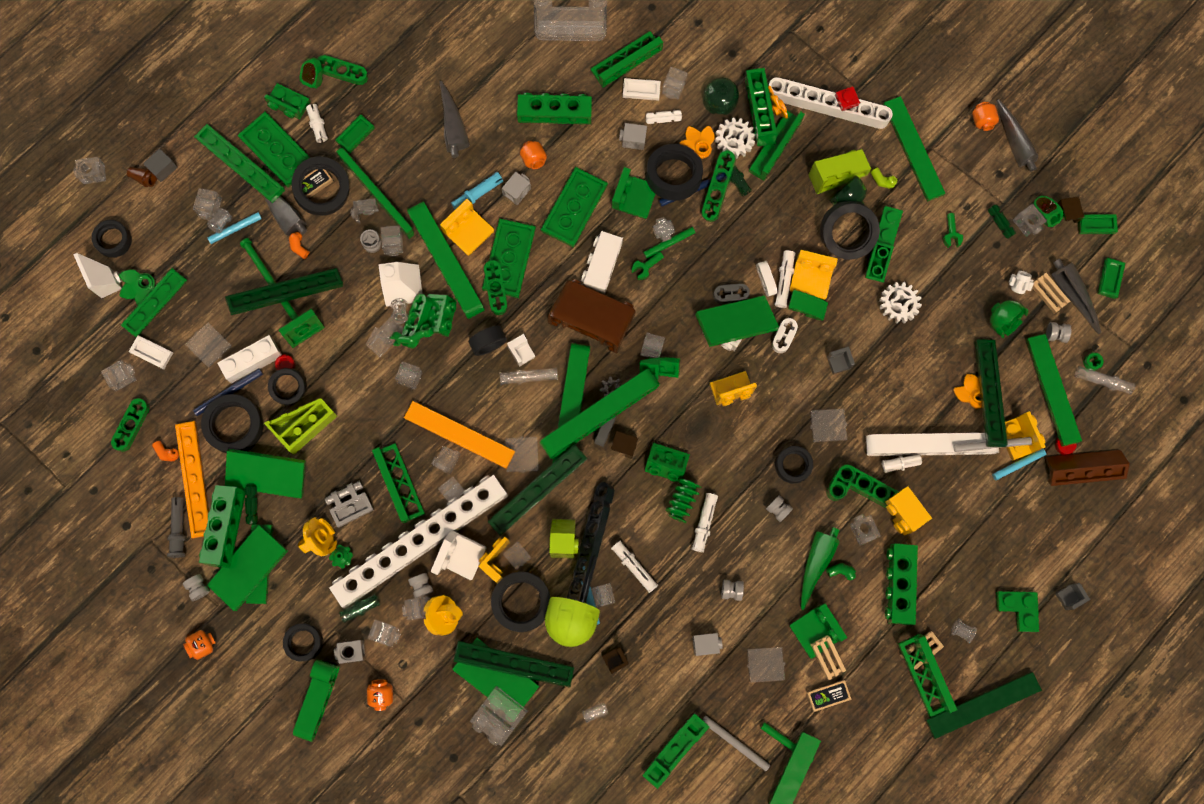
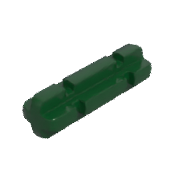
[988,204,1016,239]
[245,486,258,525]

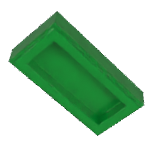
[335,114,375,154]
[1078,214,1118,234]
[1097,258,1126,299]

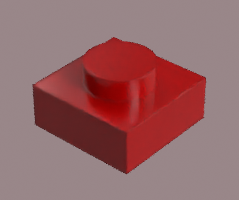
[835,86,860,111]

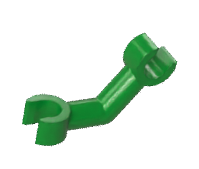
[390,323,434,346]

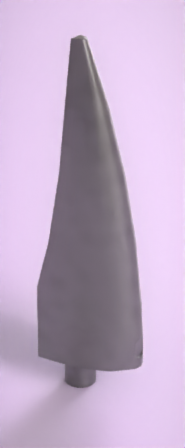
[439,81,470,158]
[996,99,1039,172]
[264,196,307,236]
[1052,259,1102,334]

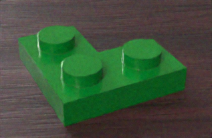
[996,591,1039,632]

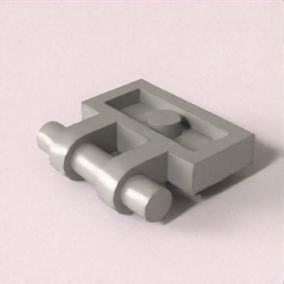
[324,481,374,528]

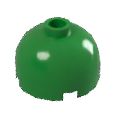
[990,300,1029,338]

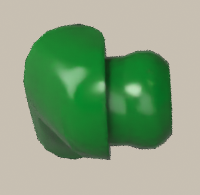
[826,563,856,580]

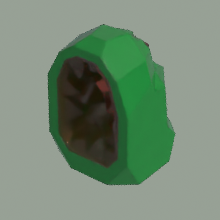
[299,57,323,88]
[1034,196,1064,227]

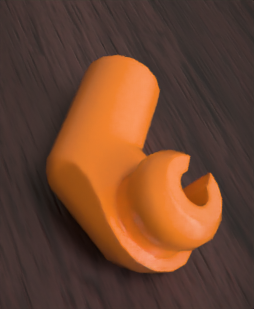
[289,232,310,259]
[152,440,179,462]

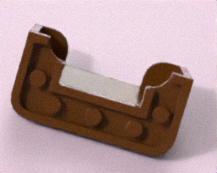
[548,279,636,354]

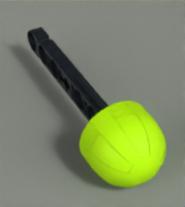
[545,482,615,647]

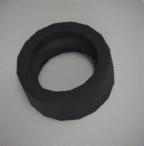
[91,220,132,258]
[468,326,507,356]
[268,368,307,405]
[775,446,813,484]
[283,623,323,662]

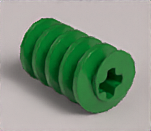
[665,479,701,523]

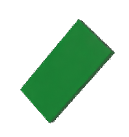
[237,112,310,188]
[541,167,608,248]
[482,219,536,298]
[695,295,779,347]
[225,449,306,499]
[207,525,288,611]
[452,638,539,719]

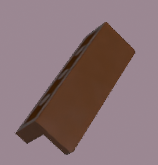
[1046,450,1130,486]

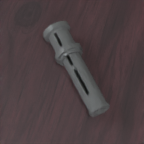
[167,497,186,558]

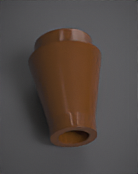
[127,166,157,187]

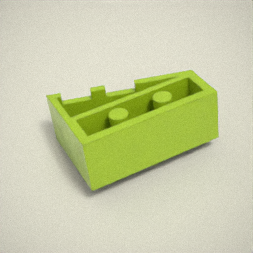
[808,149,871,194]
[264,398,338,455]
[550,519,579,558]

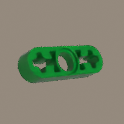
[317,55,368,85]
[484,260,508,315]
[401,294,432,349]
[111,398,150,452]

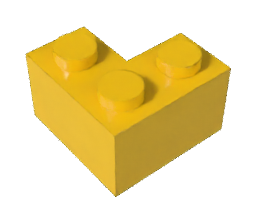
[885,486,932,535]

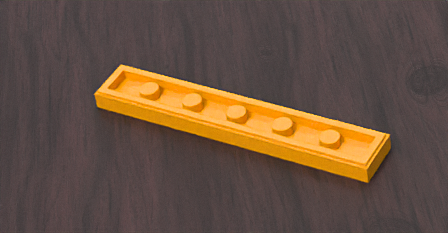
[404,401,515,469]
[175,421,209,539]

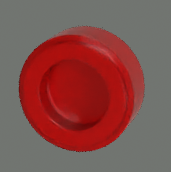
[275,355,295,370]
[1055,438,1077,455]

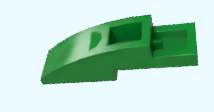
[865,206,903,283]

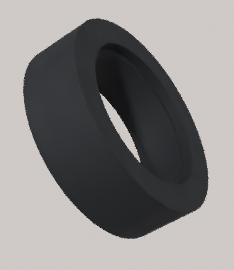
[646,144,703,201]
[292,157,349,216]
[820,201,880,260]
[201,394,264,453]
[491,572,551,632]

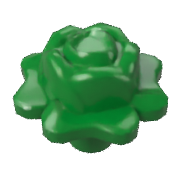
[329,545,353,569]

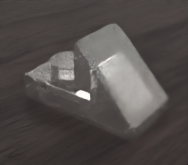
[365,317,404,358]

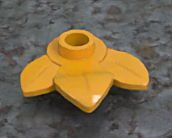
[768,86,788,119]
[679,126,715,159]
[953,374,982,409]

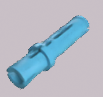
[451,172,503,210]

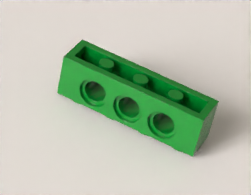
[745,68,777,147]
[517,93,592,124]
[199,485,245,568]
[885,544,918,625]

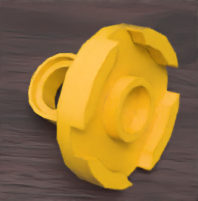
[297,517,337,556]
[423,595,463,636]

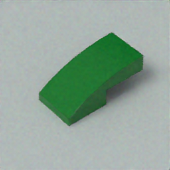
[788,290,828,321]
[640,357,680,380]

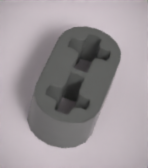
[713,284,750,304]
[594,416,617,447]

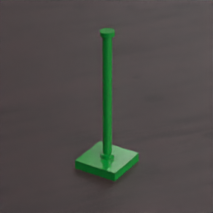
[240,238,325,348]

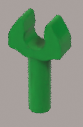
[943,213,963,248]
[631,252,664,280]

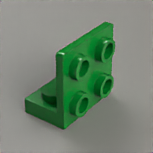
[612,167,656,219]
[789,604,848,659]

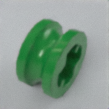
[1083,353,1104,371]

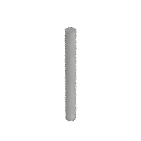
[953,437,1032,452]
[702,715,770,771]

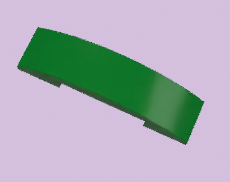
[642,713,710,789]

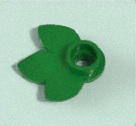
[119,270,155,305]

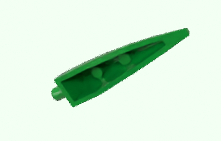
[801,527,840,610]

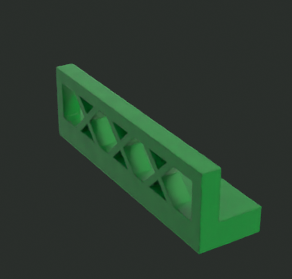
[591,31,663,88]
[749,111,805,181]
[372,443,425,523]
[898,634,957,718]

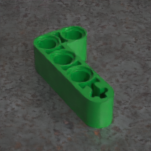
[826,465,899,509]
[293,660,340,742]

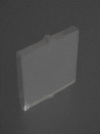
[185,323,232,367]
[810,409,848,442]
[505,436,539,473]
[747,647,786,683]

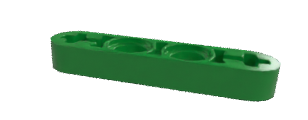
[702,150,736,222]

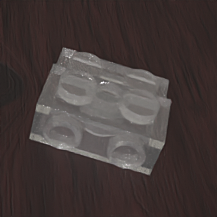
[470,686,528,746]

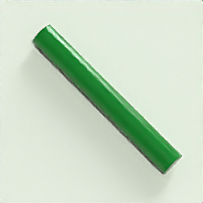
[643,227,696,259]
[760,722,815,763]

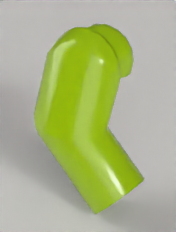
[870,168,897,189]

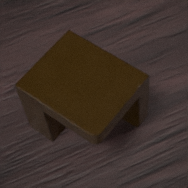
[1058,196,1084,223]
[611,431,638,459]
[602,647,629,674]

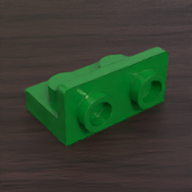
[264,83,311,120]
[426,294,457,337]
[645,443,690,482]

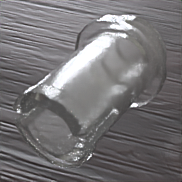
[582,702,609,723]

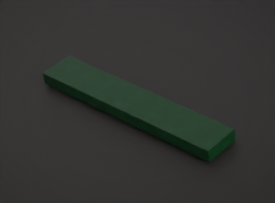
[225,268,343,316]
[975,339,1008,447]
[487,444,588,536]
[453,641,574,688]
[925,672,1042,739]

